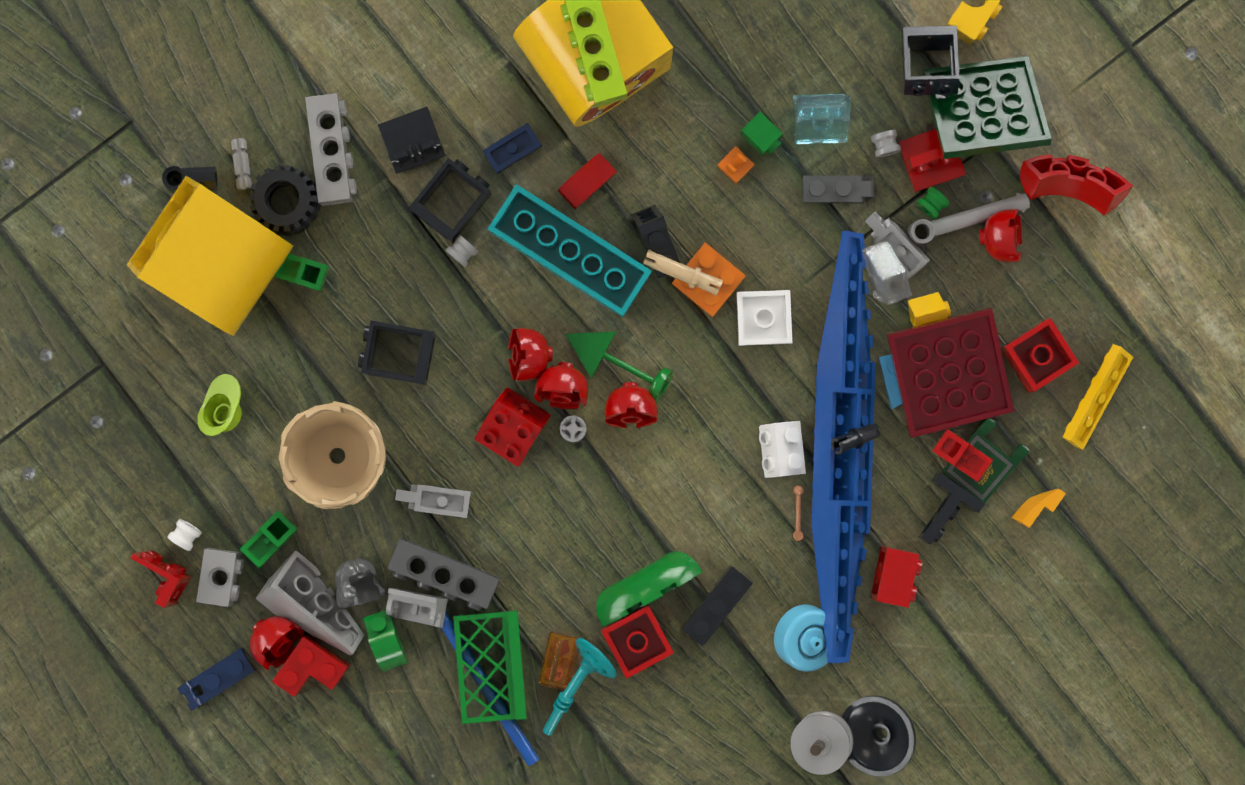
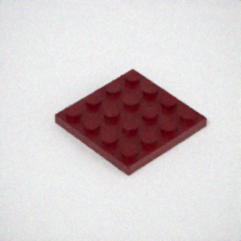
[886,308,1014,438]

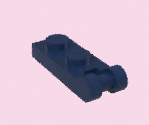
[177,648,256,711]

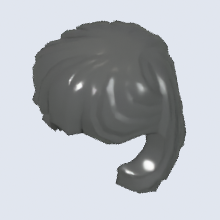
[335,558,386,608]

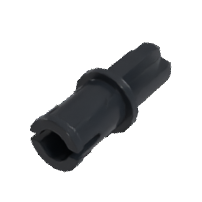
[831,424,880,455]

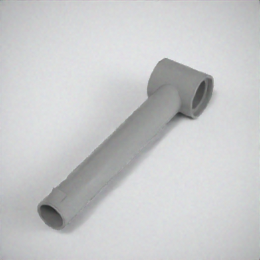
[906,193,1030,246]

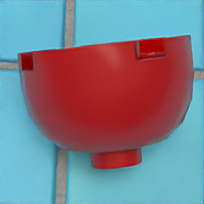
[979,209,1022,262]
[508,328,553,381]
[534,362,588,409]
[604,382,658,428]
[250,616,304,670]

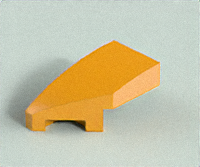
[1012,489,1066,528]

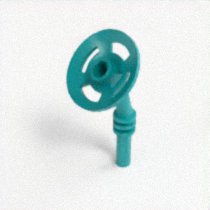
[543,638,617,735]

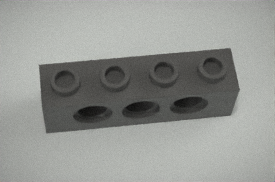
[387,538,500,611]

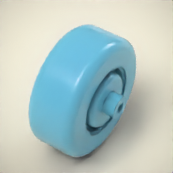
[774,604,838,672]

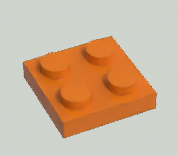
[671,243,746,317]

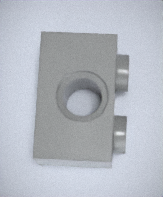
[196,548,244,607]

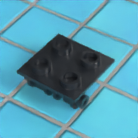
[378,107,446,174]

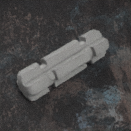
[231,138,252,191]

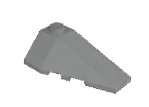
[255,550,365,656]

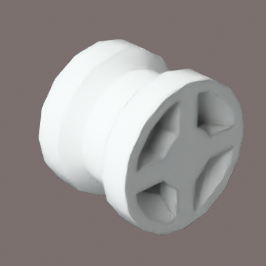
[167,519,202,551]

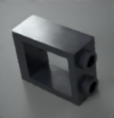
[902,26,960,96]
[409,158,492,244]
[358,320,436,385]

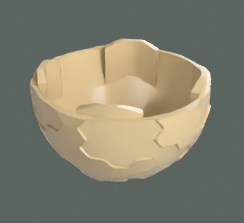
[279,401,386,509]

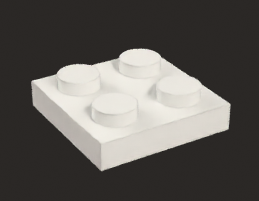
[736,290,792,346]

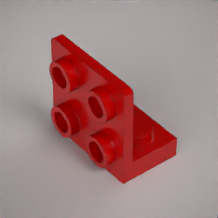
[475,387,551,466]
[130,550,191,608]

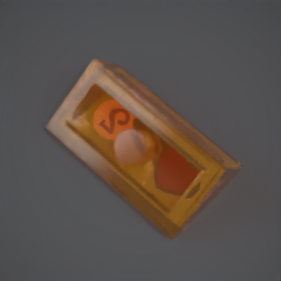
[539,632,579,690]

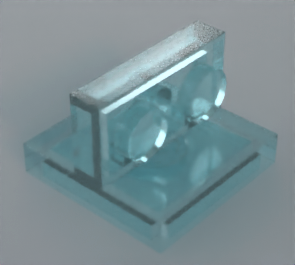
[792,94,851,144]

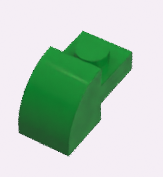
[274,254,330,292]
[240,510,297,569]
[363,609,408,672]

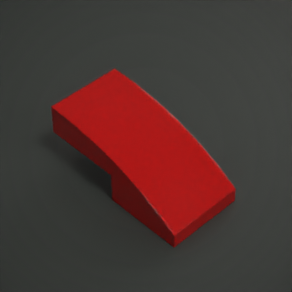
[557,153,617,210]
[932,429,994,482]

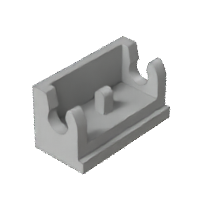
[386,588,448,628]

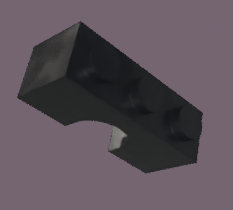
[681,565,753,646]

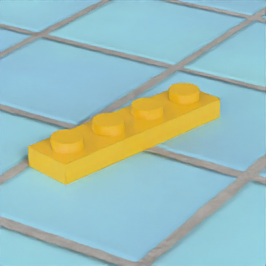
[1063,344,1133,450]

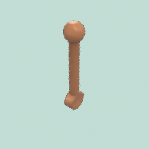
[793,485,804,541]

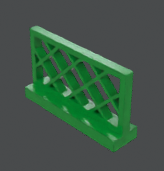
[453,610,527,724]

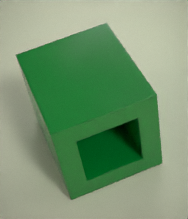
[740,112,783,156]

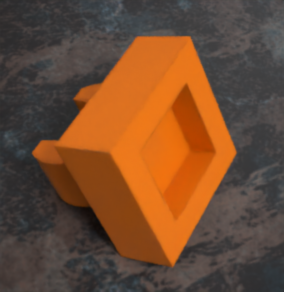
[717,146,755,184]

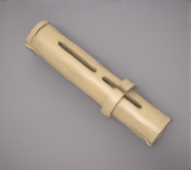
[642,249,723,296]

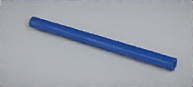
[441,611,539,766]

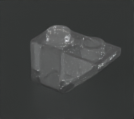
[862,240,912,305]

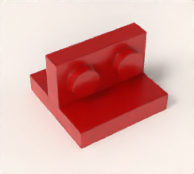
[897,129,966,193]

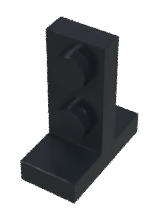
[631,204,680,279]
[918,473,985,544]

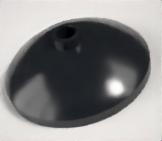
[842,695,916,777]

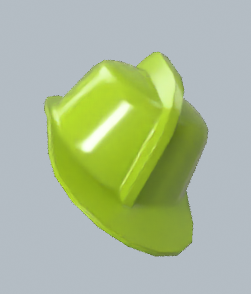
[198,374,242,436]

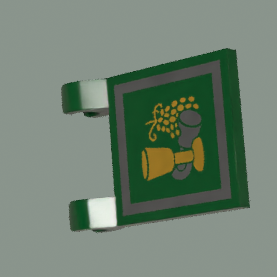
[942,418,1029,504]

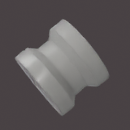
[870,130,901,158]
[445,235,479,267]
[560,415,587,442]

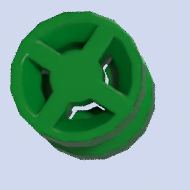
[916,186,950,220]

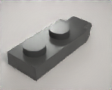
[802,176,874,203]

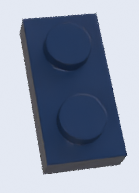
[483,123,542,174]

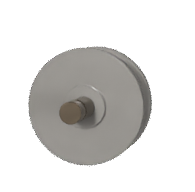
[791,711,853,775]

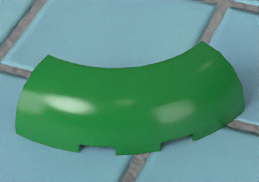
[596,551,702,627]

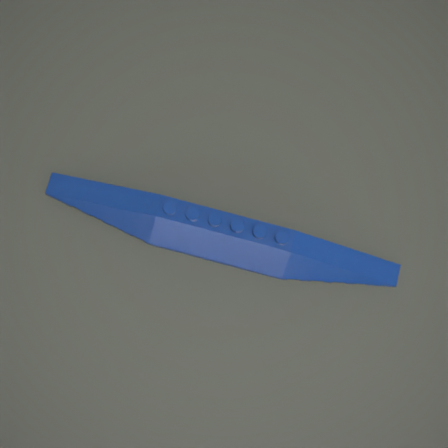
[811,231,876,663]

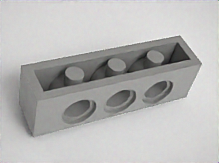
[305,93,357,206]

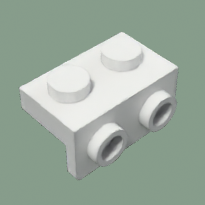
[759,421,806,478]

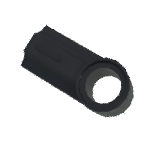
[162,166,218,193]

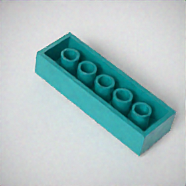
[487,184,652,318]

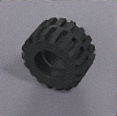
[249,165,320,235]

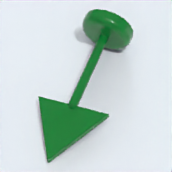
[565,331,673,403]

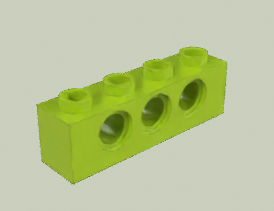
[560,0,627,108]

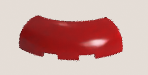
[1020,154,1133,216]

